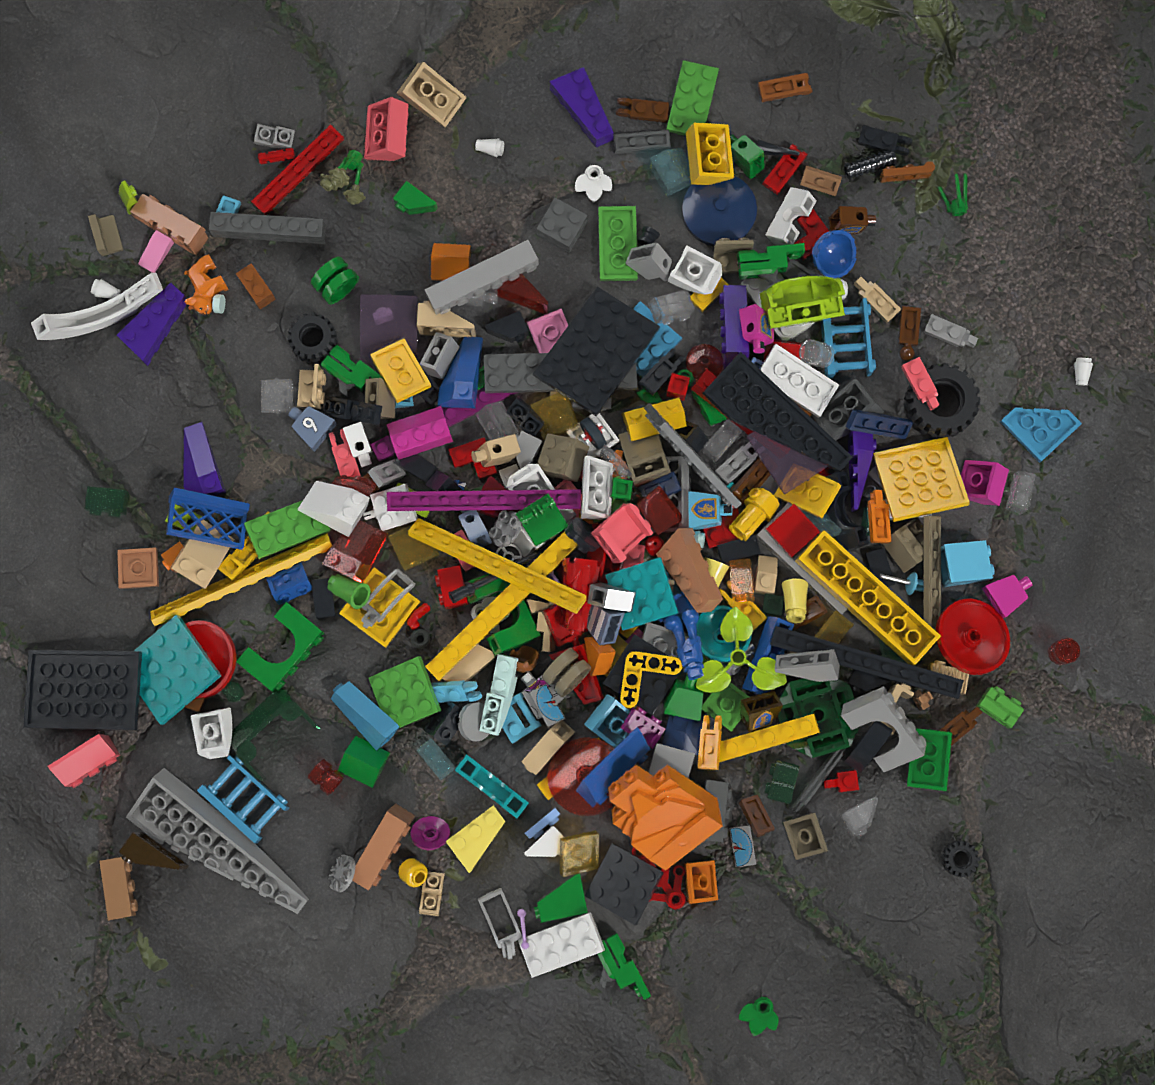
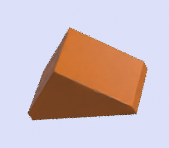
[584,637,616,676]

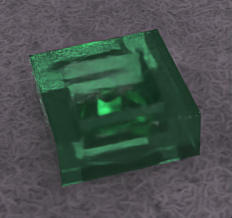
[762,593,784,616]

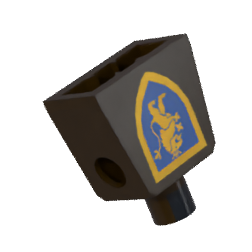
[740,691,783,732]

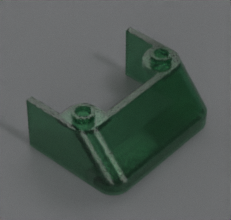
[230,689,321,781]

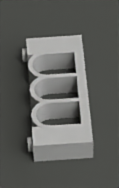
[756,502,847,616]

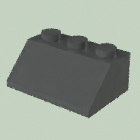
[703,780,732,842]

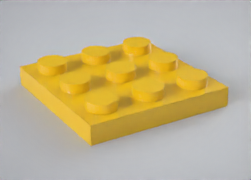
[339,567,420,648]

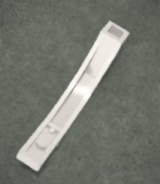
[31,273,163,340]

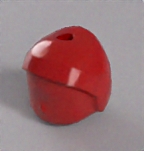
[645,536,664,557]

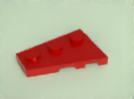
[549,643,604,705]

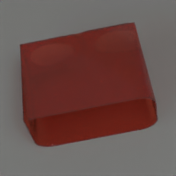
[636,486,682,535]

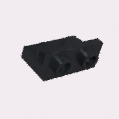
[423,701,462,746]

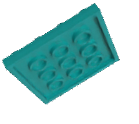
[134,615,222,725]

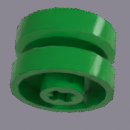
[311,257,359,305]

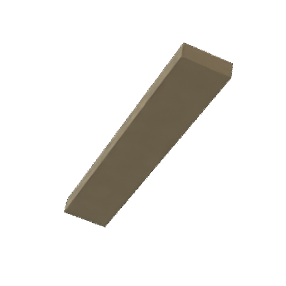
[924,516,941,631]

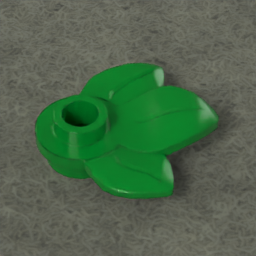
[739,997,779,1036]

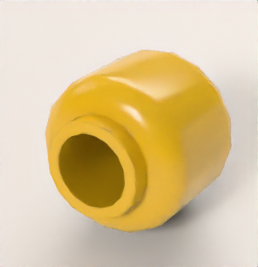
[398,858,428,887]

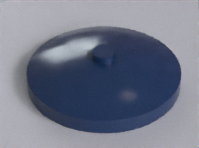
[682,176,757,246]

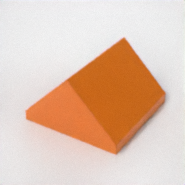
[431,243,471,281]
[684,860,718,904]

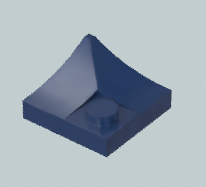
[662,715,703,756]

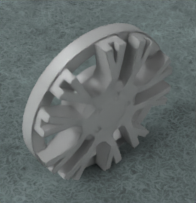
[329,855,355,892]

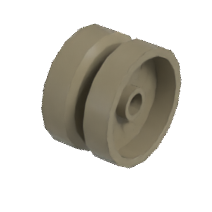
[542,648,591,698]

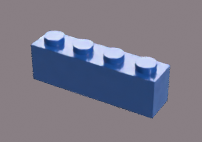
[742,616,794,695]

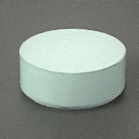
[212,294,225,314]

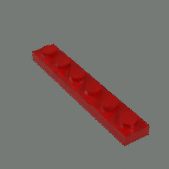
[251,124,344,215]

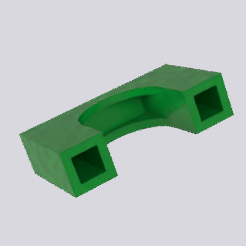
[467,573,541,656]
[236,602,324,692]

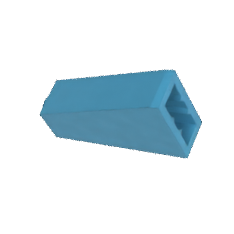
[331,681,399,751]

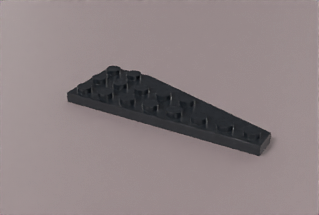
[702,352,853,472]

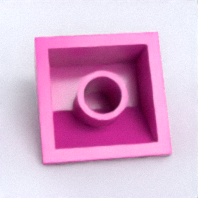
[961,460,1009,506]

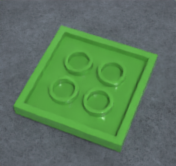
[369,656,441,729]

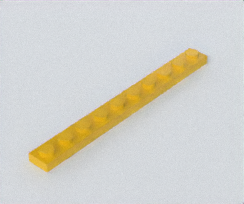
[408,518,587,614]
[425,531,578,681]
[150,533,333,626]

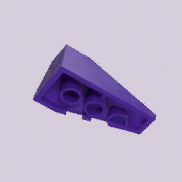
[183,422,226,496]

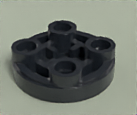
[565,517,600,554]

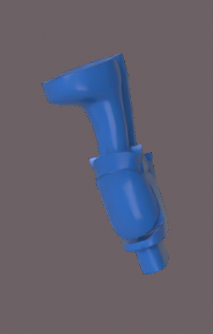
[663,610,704,680]

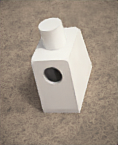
[343,422,372,467]

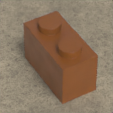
[236,263,276,310]

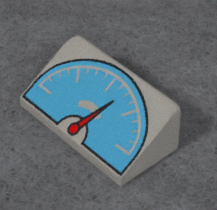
[529,684,565,728]
[729,825,756,867]

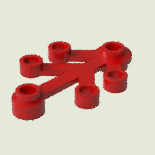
[632,847,686,909]

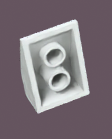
[298,481,370,537]

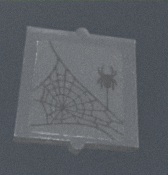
[261,378,293,414]

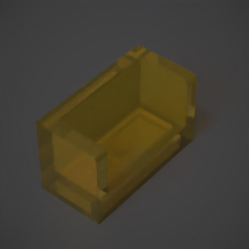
[814,610,854,644]

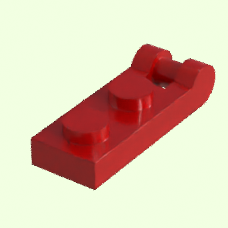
[763,144,808,195]

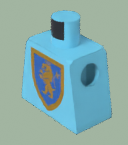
[688,491,733,531]

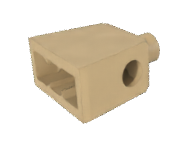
[471,434,521,467]

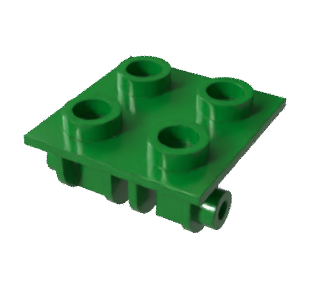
[516,494,568,547]

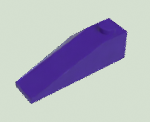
[847,431,877,512]

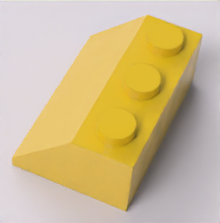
[686,123,734,185]
[622,398,686,441]

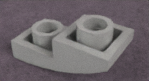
[253,124,295,149]

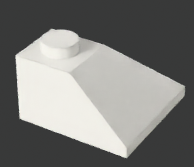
[524,826,569,857]

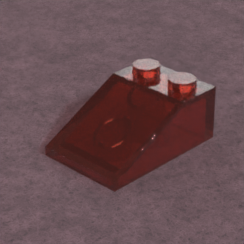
[494,273,549,315]
[322,520,388,583]

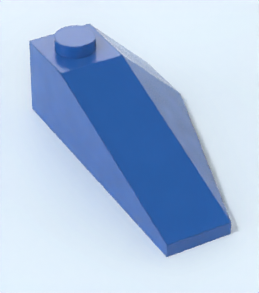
[437,337,483,408]

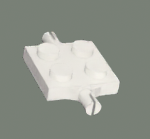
[363,483,418,531]

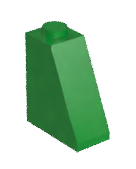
[534,873,588,923]

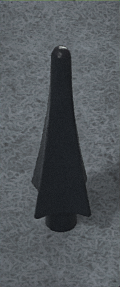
[755,139,800,156]

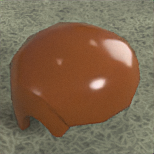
[509,646,540,673]

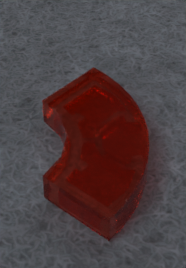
[330,475,377,497]

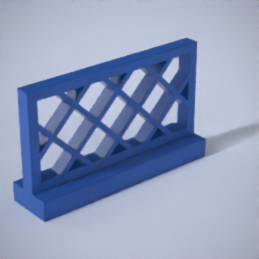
[166,488,250,550]

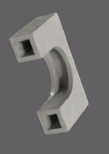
[841,686,926,772]

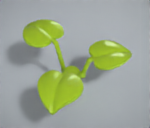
[696,607,787,693]

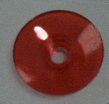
[686,344,723,380]

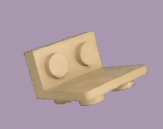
[297,364,326,409]

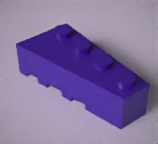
[550,67,614,147]
[117,283,187,366]

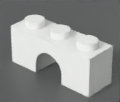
[766,187,816,245]

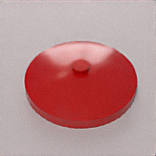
[936,599,1010,675]
[185,620,236,699]

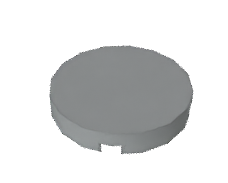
[458,702,489,742]

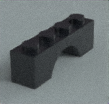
[826,471,869,551]

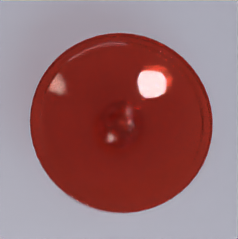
[547,737,615,816]

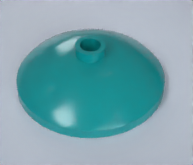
[697,606,751,662]

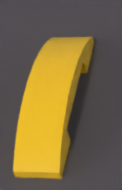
[218,511,270,581]

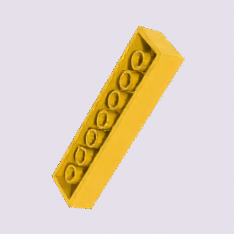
[795,530,941,665]

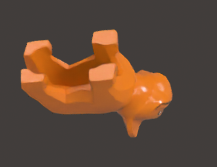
[184,255,229,315]

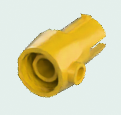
[729,488,780,541]

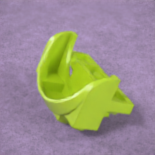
[759,276,845,329]

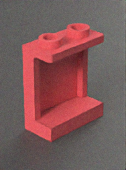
[591,503,653,563]

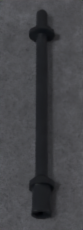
[448,533,562,603]

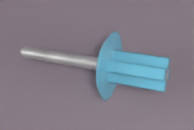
[880,572,924,595]

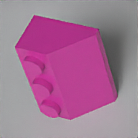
[387,406,453,460]

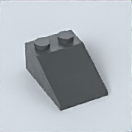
[812,378,884,441]

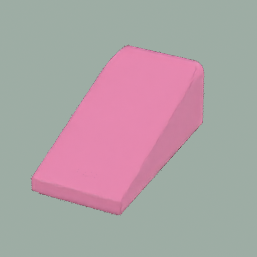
[138,230,174,273]

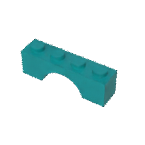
[455,755,529,819]

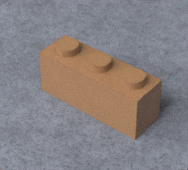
[99,857,138,920]

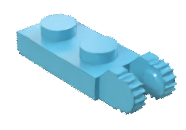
[431,680,482,703]

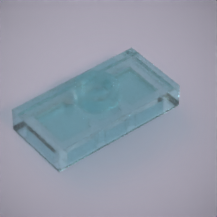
[803,511,842,536]

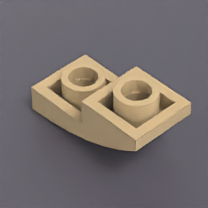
[419,872,445,916]

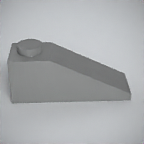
[774,649,840,682]

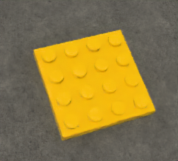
[873,437,969,522]

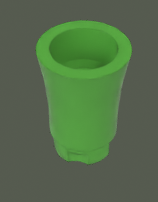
[327,574,371,609]

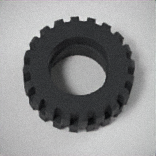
[904,363,981,439]

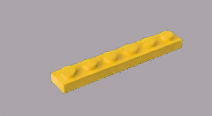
[719,714,820,763]

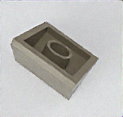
[783,813,828,860]

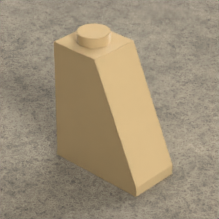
[442,644,497,682]
[522,720,575,775]

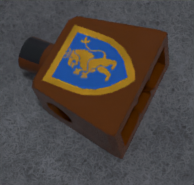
[829,206,876,234]

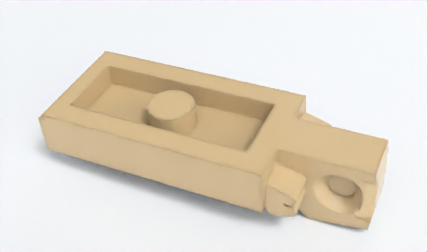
[854,277,901,323]

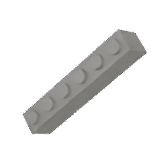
[425,240,539,315]

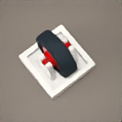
[566,413,620,458]

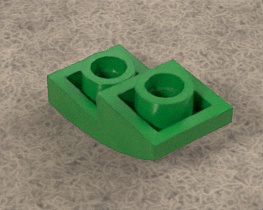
[692,391,727,426]

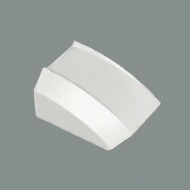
[668,246,722,295]
[506,464,555,490]
[191,708,232,759]

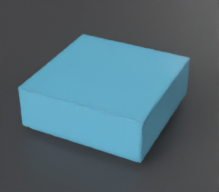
[216,195,241,214]

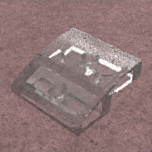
[600,445,632,480]

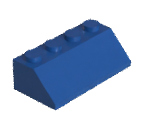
[576,727,650,807]

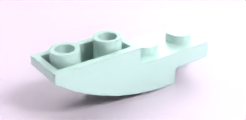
[479,654,518,736]

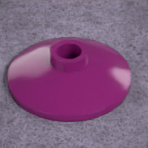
[411,816,450,850]

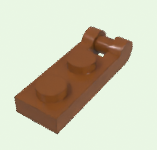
[758,73,812,102]
[880,161,935,183]

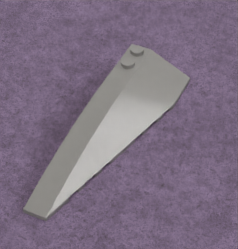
[126,768,309,914]

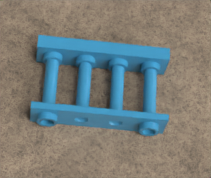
[820,298,876,379]
[197,755,289,843]

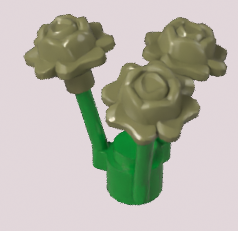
[319,150,366,205]

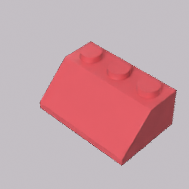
[364,97,408,161]
[48,734,120,788]

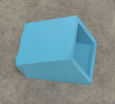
[941,540,995,587]

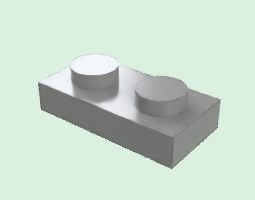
[368,459,406,487]

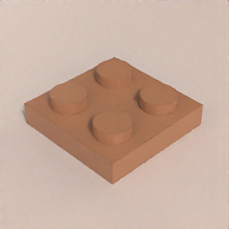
[118,548,159,589]

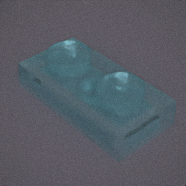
[416,738,456,781]

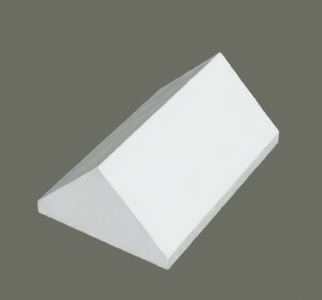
[581,456,613,520]

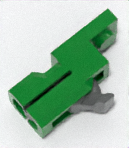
[737,243,805,286]
[321,345,386,398]
[597,933,651,1000]

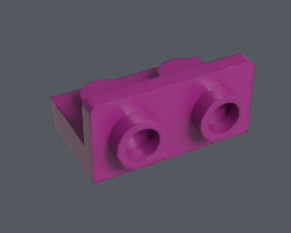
[620,706,665,748]

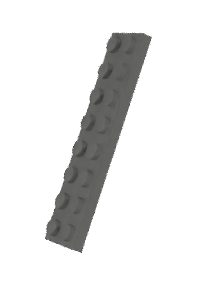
[484,353,637,393]

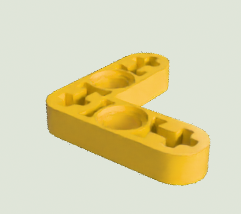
[620,651,682,708]

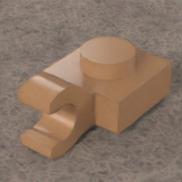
[912,689,933,711]

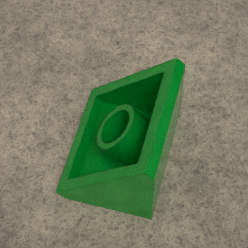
[338,736,390,788]

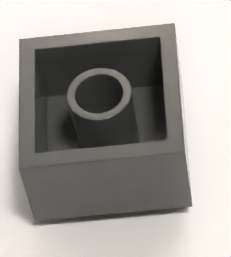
[536,198,588,253]

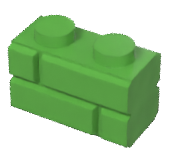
[976,686,1024,729]

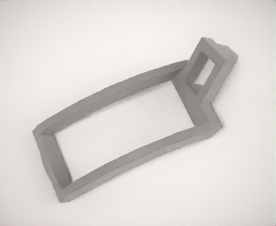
[361,568,415,629]
[478,888,522,960]

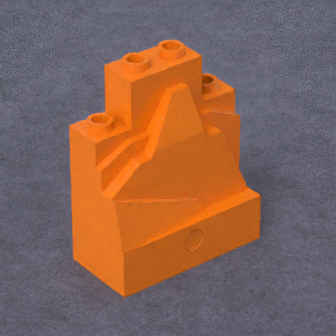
[608,765,723,870]

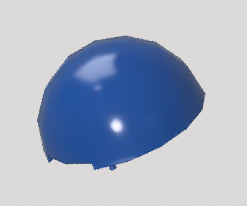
[812,230,857,278]

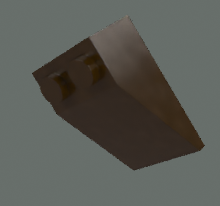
[119,832,189,870]

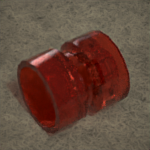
[1048,638,1080,665]
[307,759,345,796]

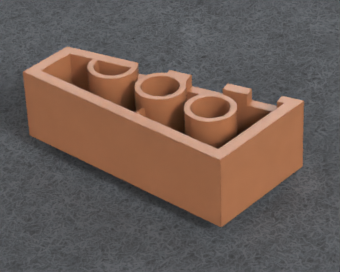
[130,194,208,256]
[656,528,723,613]
[352,804,415,891]

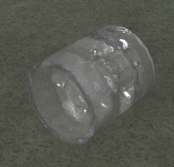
[799,339,834,368]

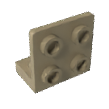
[713,238,754,274]

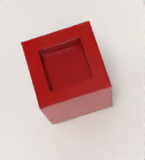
[666,373,690,401]

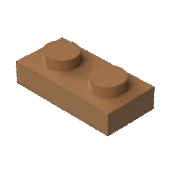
[800,166,842,196]

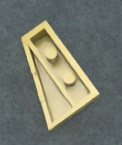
[446,805,506,873]

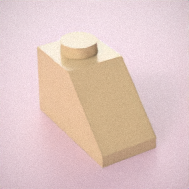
[753,555,778,596]

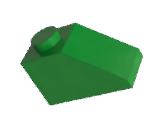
[393,181,438,215]

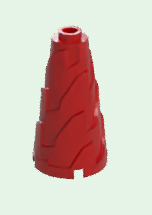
[562,558,602,635]

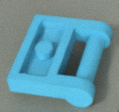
[502,692,541,744]

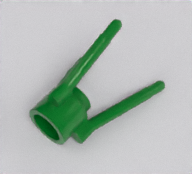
[938,173,968,216]

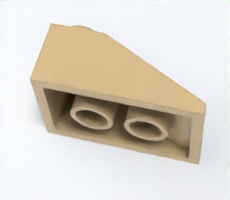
[397,62,467,127]
[417,301,476,338]
[170,520,234,589]

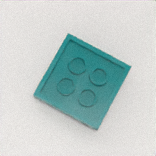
[605,557,679,631]

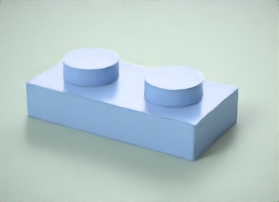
[525,808,560,840]

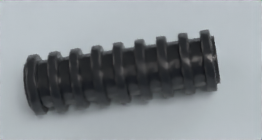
[844,149,897,180]

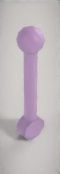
[517,909,529,949]

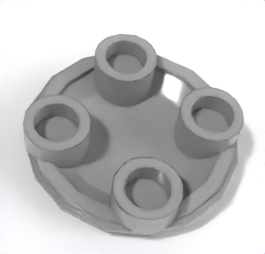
[489,510,521,547]

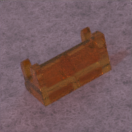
[729,559,755,602]

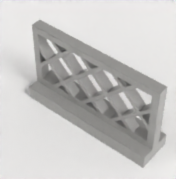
[644,456,691,533]

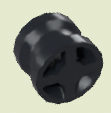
[637,226,660,246]

